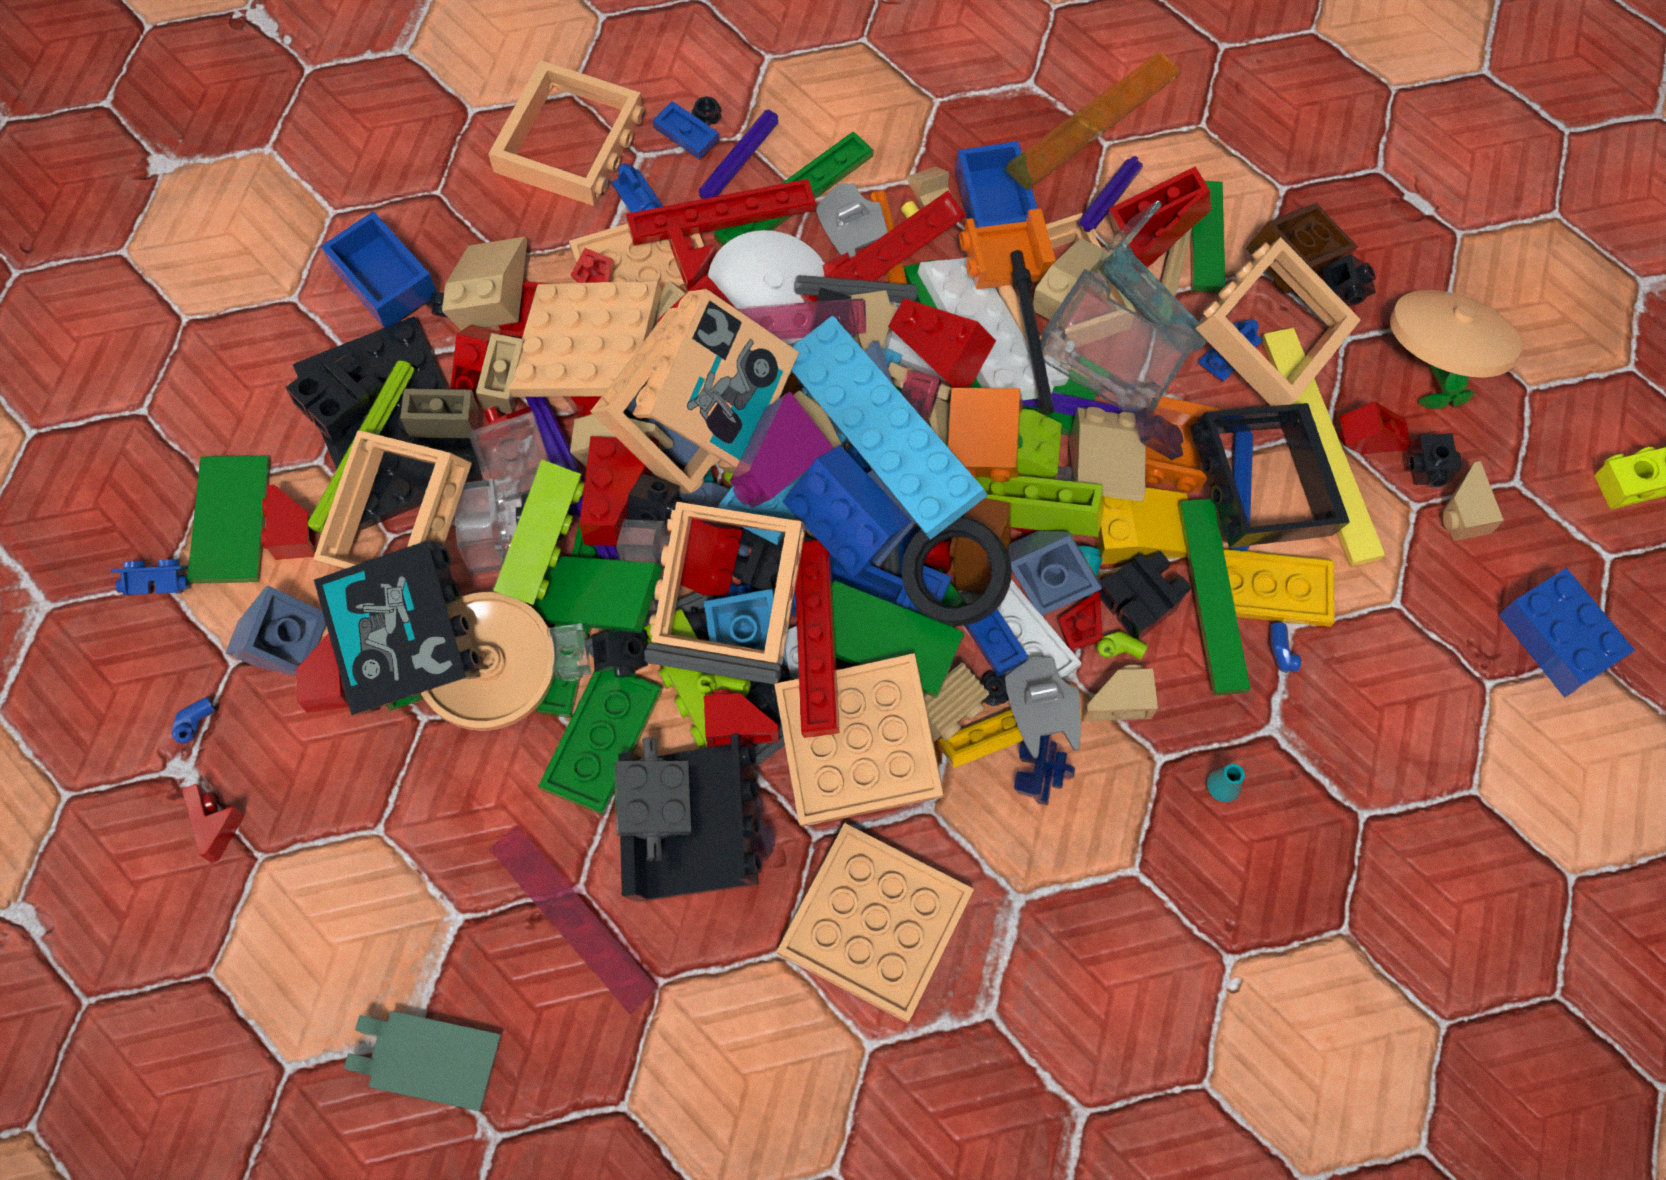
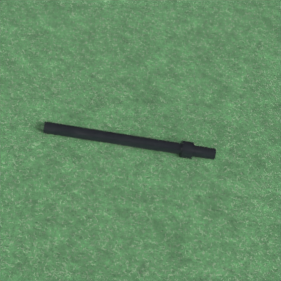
[1010,250,1054,415]

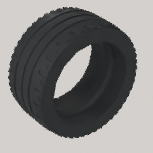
[902,517,1012,626]

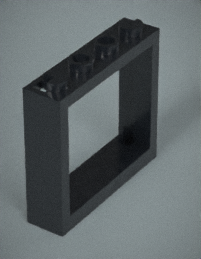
[1190,403,1350,548]

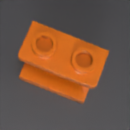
[959,208,1056,290]
[948,388,1023,482]
[1145,394,1220,492]

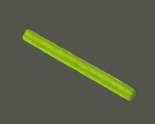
[308,360,414,533]

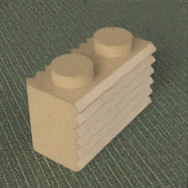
[924,663,989,742]

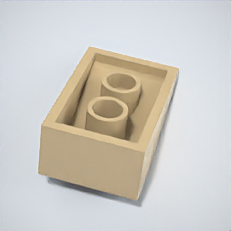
[442,237,527,330]
[1069,407,1146,502]

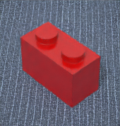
[680,519,743,595]

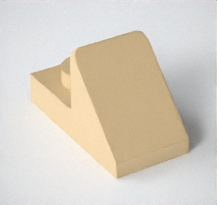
[907,167,952,209]

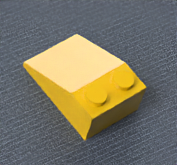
[1093,487,1188,565]

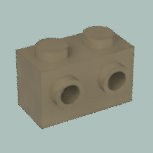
[400,389,479,438]

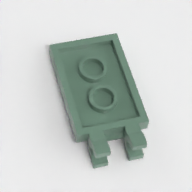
[343,1011,502,1112]

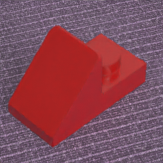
[667,225,715,292]
[182,784,244,863]

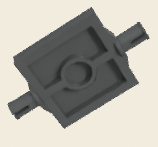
[614,737,691,861]

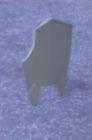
[816,184,888,258]
[1004,655,1081,758]

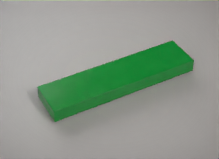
[1191,181,1225,293]

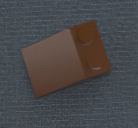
[1246,203,1358,294]

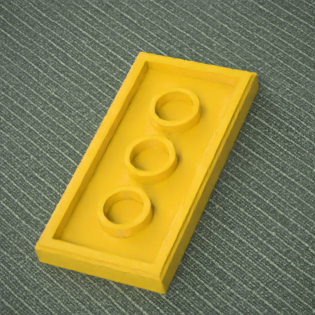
[1196,549,1335,627]

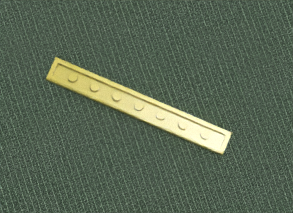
[1262,327,1385,567]

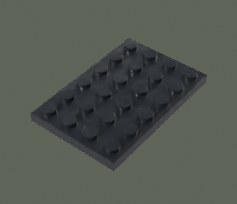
[293,316,487,530]

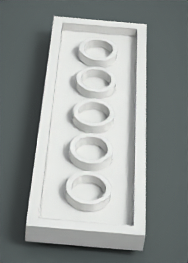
[917,257,1054,400]

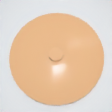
[1390,290,1522,378]
[421,592,557,731]

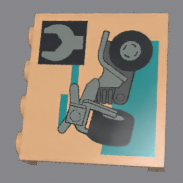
[633,289,799,473]

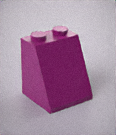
[730,392,833,508]

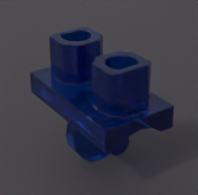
[1014,735,1075,805]

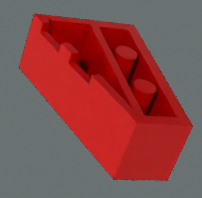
[1109,166,1211,275]
[888,298,996,388]
[580,436,659,546]

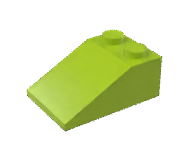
[1018,409,1062,479]

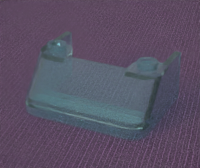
[1102,200,1245,354]

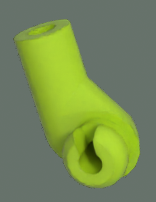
[1096,631,1148,660]
[696,674,751,698]

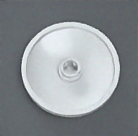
[708,230,825,347]

